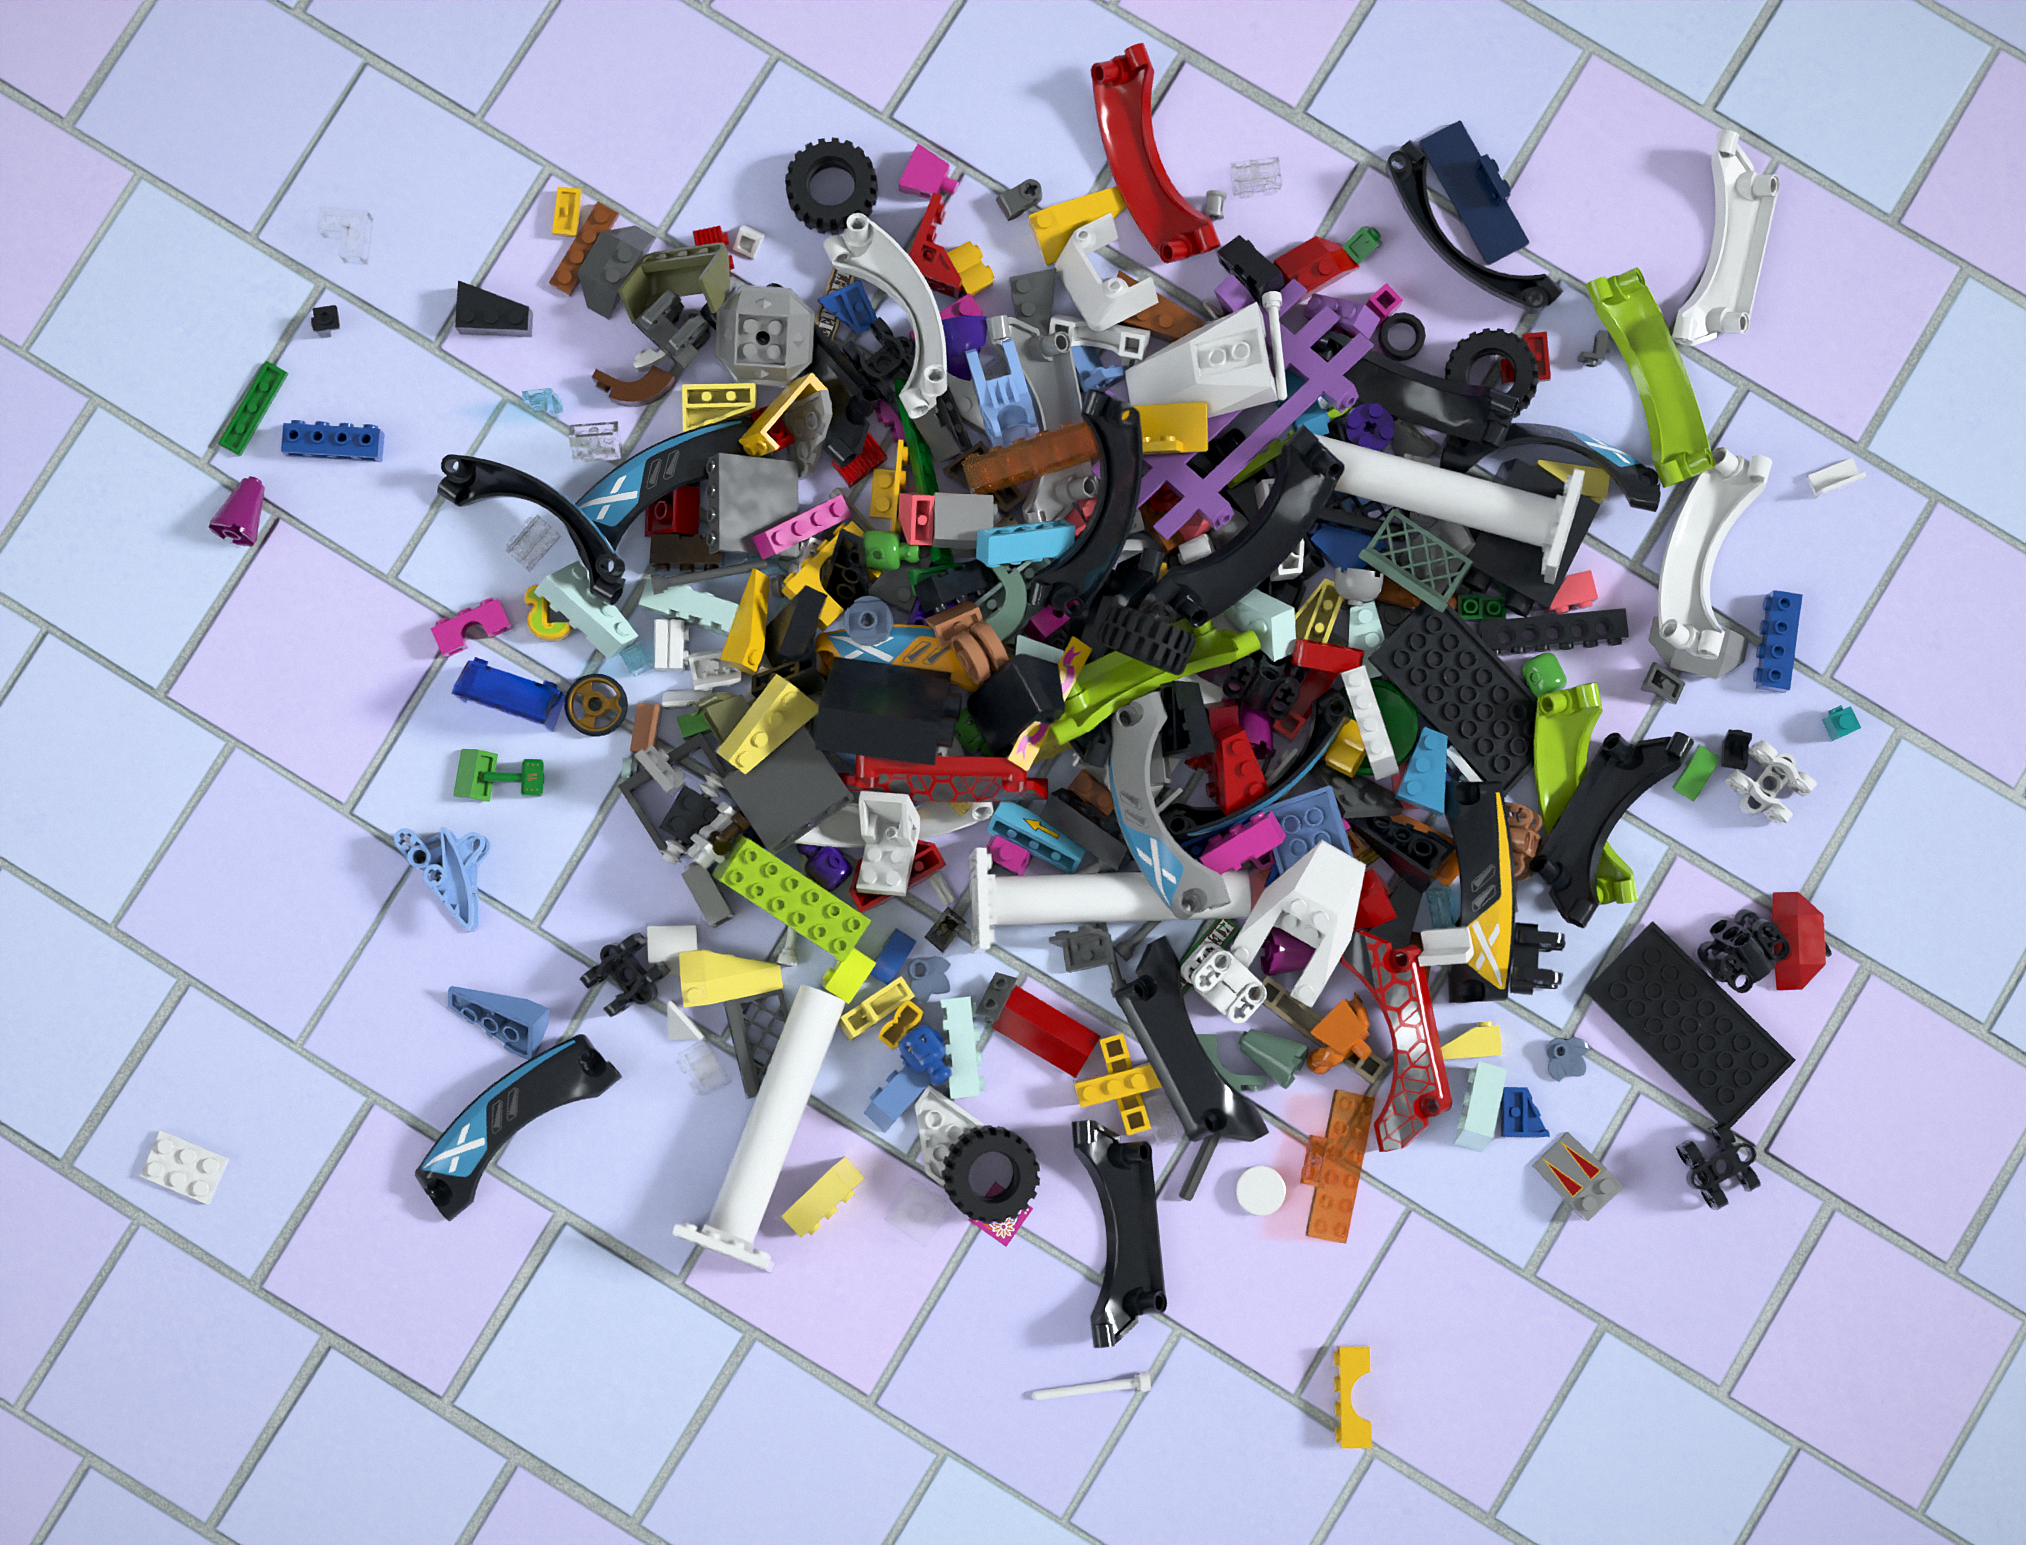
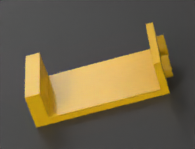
[739,373,828,457]

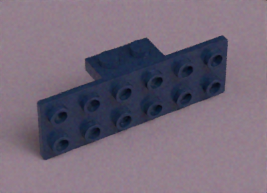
[1419,120,1530,266]

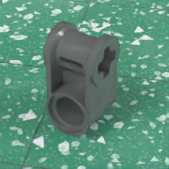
[995,179,1042,221]

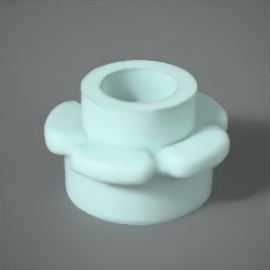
[621,757,637,779]

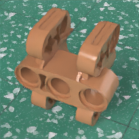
[1505,802,1543,881]

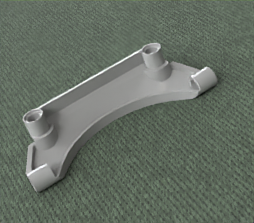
[985,315,1099,524]

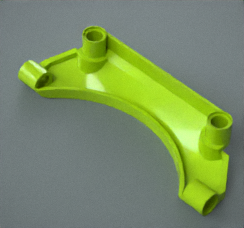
[1050,618,1261,745]

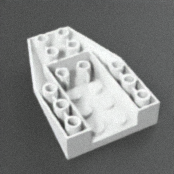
[1125,302,1278,418]

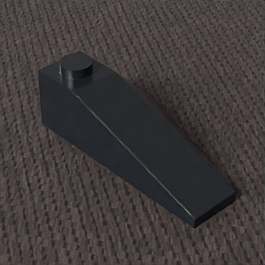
[822,528,869,611]
[764,585,828,668]
[1348,816,1455,893]

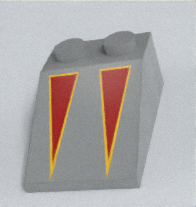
[1532,1132,1624,1221]

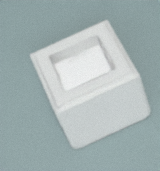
[732,225,766,260]

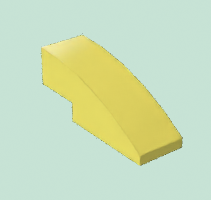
[838,976,915,1041]

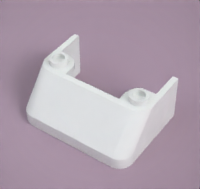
[1055,213,1159,331]

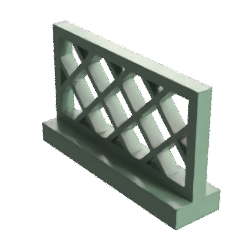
[1358,509,1474,613]

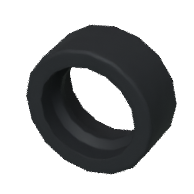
[1378,312,1426,361]

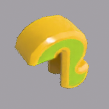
[524,585,573,642]

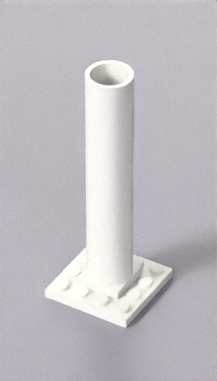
[1314,434,1585,585]
[969,848,1251,954]
[672,985,846,1273]

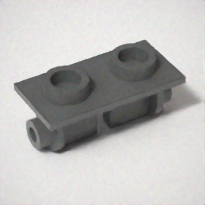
[975,972,1018,1025]

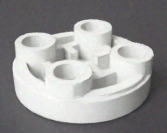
[1236,1166,1286,1216]

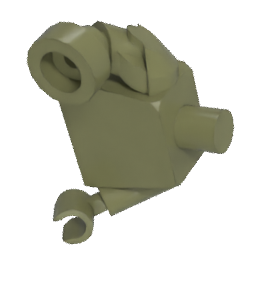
[686,692,757,745]

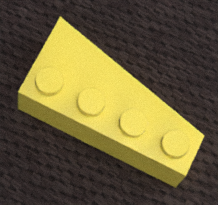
[716,674,818,774]

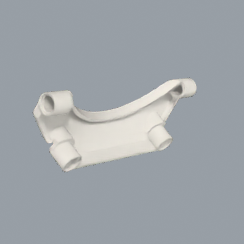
[1672,130,1780,346]

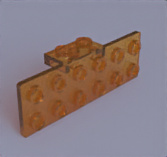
[1300,1089,1375,1244]

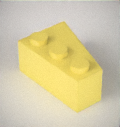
[682,383,758,432]
[781,1156,865,1238]

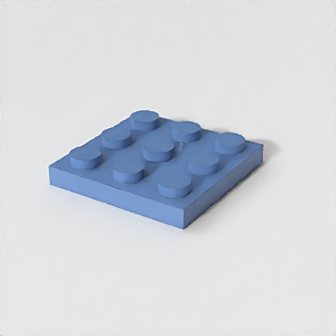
[1261,785,1353,875]

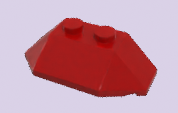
[1273,236,1360,308]
[849,839,947,913]
[1772,891,1826,991]

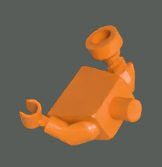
[1307,992,1372,1075]

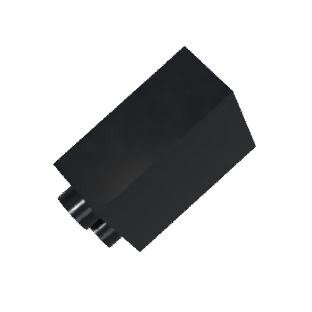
[1458,458,1600,617]
[816,657,962,766]

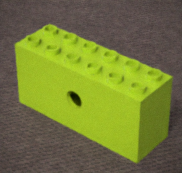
[711,834,871,962]

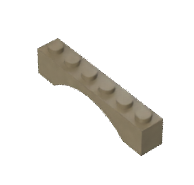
[1251,975,1388,1084]

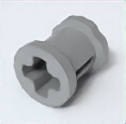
[1203,190,1227,220]

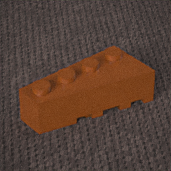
[1117,270,1204,343]

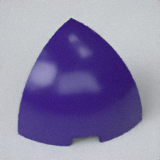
[941,316,987,381]

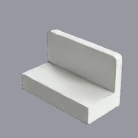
[1806,458,1867,499]
[1418,927,1474,966]

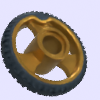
[564,673,628,737]

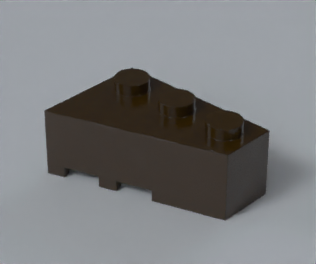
[649,534,726,573]

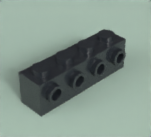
[1039,787,1132,871]

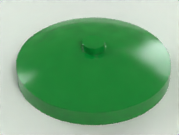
[1332,680,1419,776]

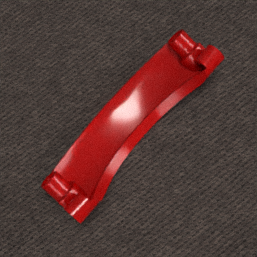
[1090,43,1221,264]

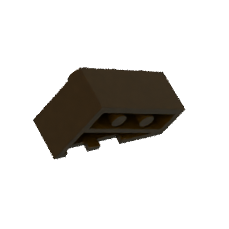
[942,440,1026,516]

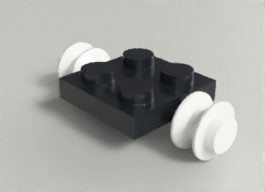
[659,773,725,865]

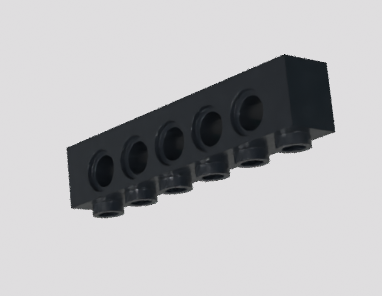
[1477,608,1629,656]

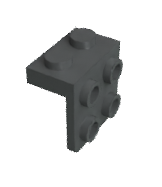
[1049,925,1115,973]

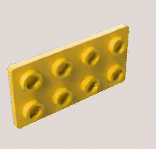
[1122,402,1208,455]
[869,440,909,538]

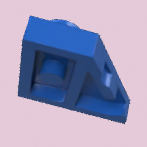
[817,280,877,335]
[1501,1087,1550,1137]

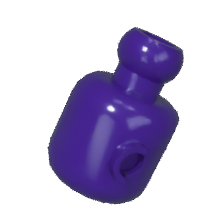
[796,843,853,892]

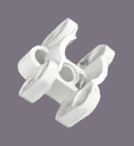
[1724,740,1817,825]
[1180,941,1267,1024]

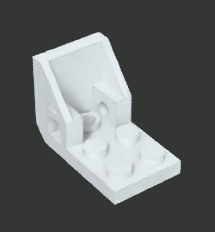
[856,791,920,896]

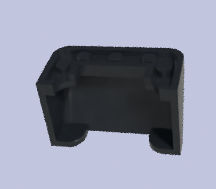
[967,654,1066,758]

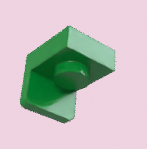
[1342,226,1383,264]

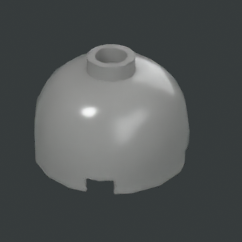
[1334,568,1384,607]

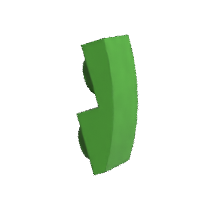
[1672,744,1720,802]

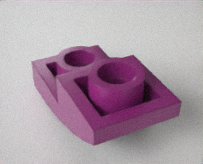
[875,399,907,447]

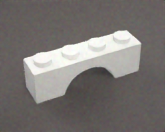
[1049,314,1151,359]

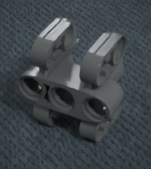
[633,289,711,369]

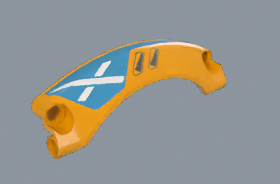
[814,624,1016,694]

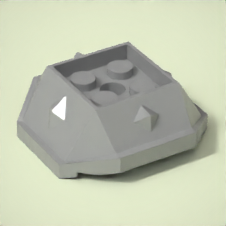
[715,285,815,386]

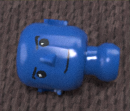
[898,1024,952,1086]

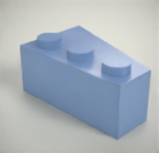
[864,1061,931,1133]

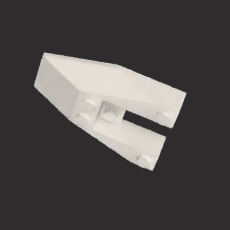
[1225,840,1366,1008]

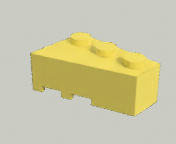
[1295,578,1343,643]

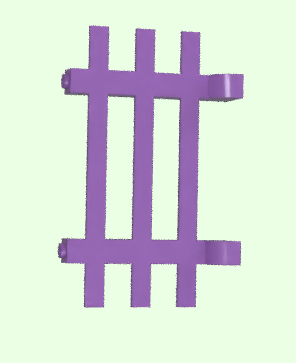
[1090,274,1374,540]

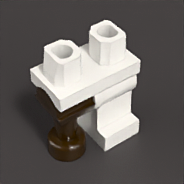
[686,802,751,870]

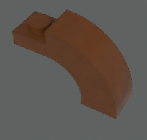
[592,365,676,407]

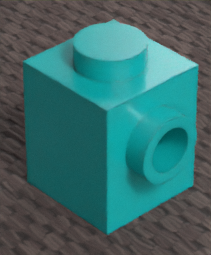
[1821,705,1861,741]

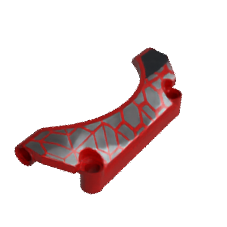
[836,755,1048,802]
[1339,929,1453,1152]

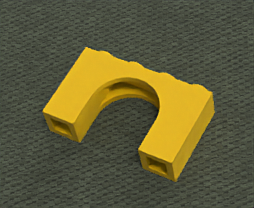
[781,521,885,632]

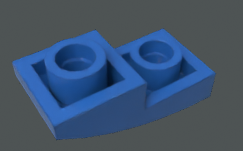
[870,928,916,985]

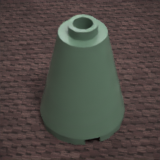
[1238,1029,1309,1090]

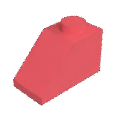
[899,493,935,545]

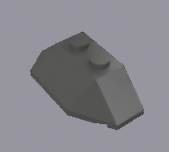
[577,225,656,320]

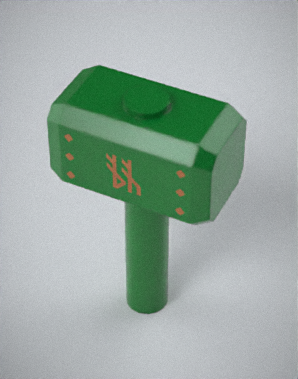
[484,759,544,797]

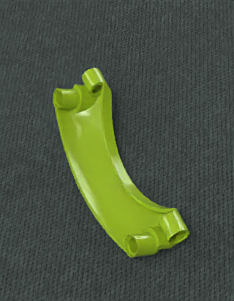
[1585,267,1715,488]
[1534,682,1638,905]

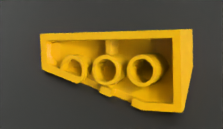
[1028,186,1126,266]
[720,568,770,676]

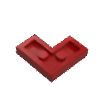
[1500,332,1551,385]

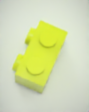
[822,947,876,1004]

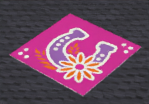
[968,1181,1033,1247]

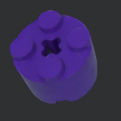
[1343,403,1394,452]

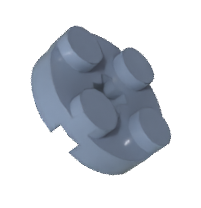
[843,596,893,646]

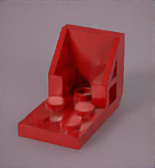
[909,192,962,300]

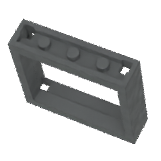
[618,733,745,858]

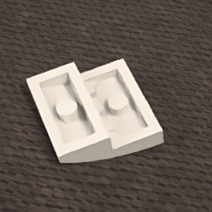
[647,925,698,976]

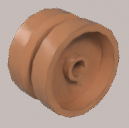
[951,620,1009,684]

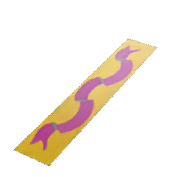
[1008,636,1092,772]

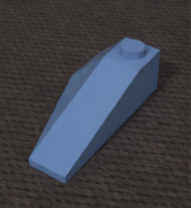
[448,986,549,1060]

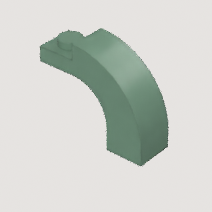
[986,563,1028,645]
[1196,1034,1266,1094]

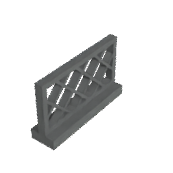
[723,989,788,1099]

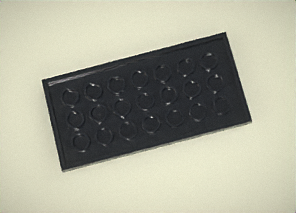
[1367,600,1538,798]
[1583,921,1796,1128]

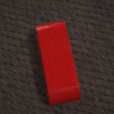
[1292,639,1365,673]

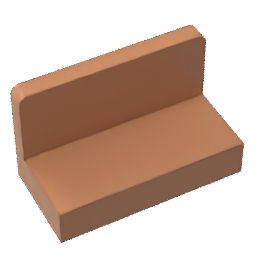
[925,601,983,648]
[630,703,663,753]

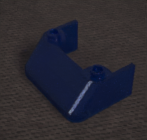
[451,657,566,732]

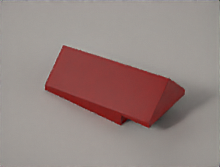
[991,985,1101,1078]

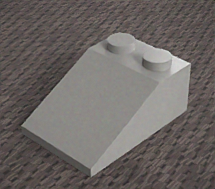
[1400,519,1476,594]

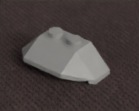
[1648,616,1749,679]

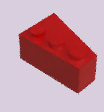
[1214,723,1270,816]

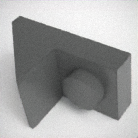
[1640,662,1686,705]

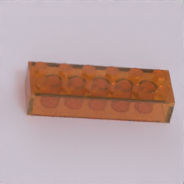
[961,419,1099,495]

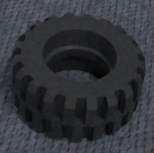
[785,137,878,235]
[1445,328,1539,419]
[1096,603,1196,676]
[942,1125,1040,1224]

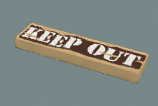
[814,267,856,342]

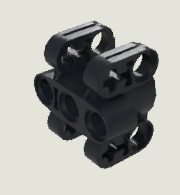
[842,317,915,405]
[1222,649,1307,720]
[1697,909,1791,993]
[1510,922,1566,995]
[579,932,671,1018]
[1676,1122,1761,1210]

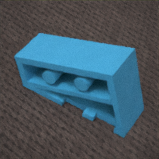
[1275,368,1330,436]
[1394,727,1447,816]

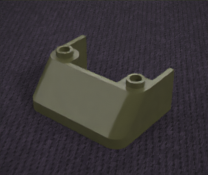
[618,243,730,324]

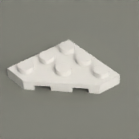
[915,1085,985,1187]

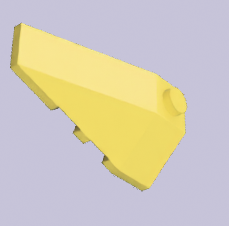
[679,949,783,1008]

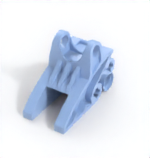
[965,338,1041,460]
[394,827,491,932]

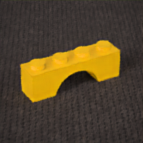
[1099,1033,1151,1136]
[1073,1062,1162,1108]
[1333,1345,1372,1449]

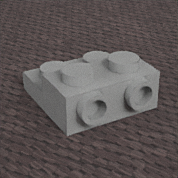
[634,745,687,797]

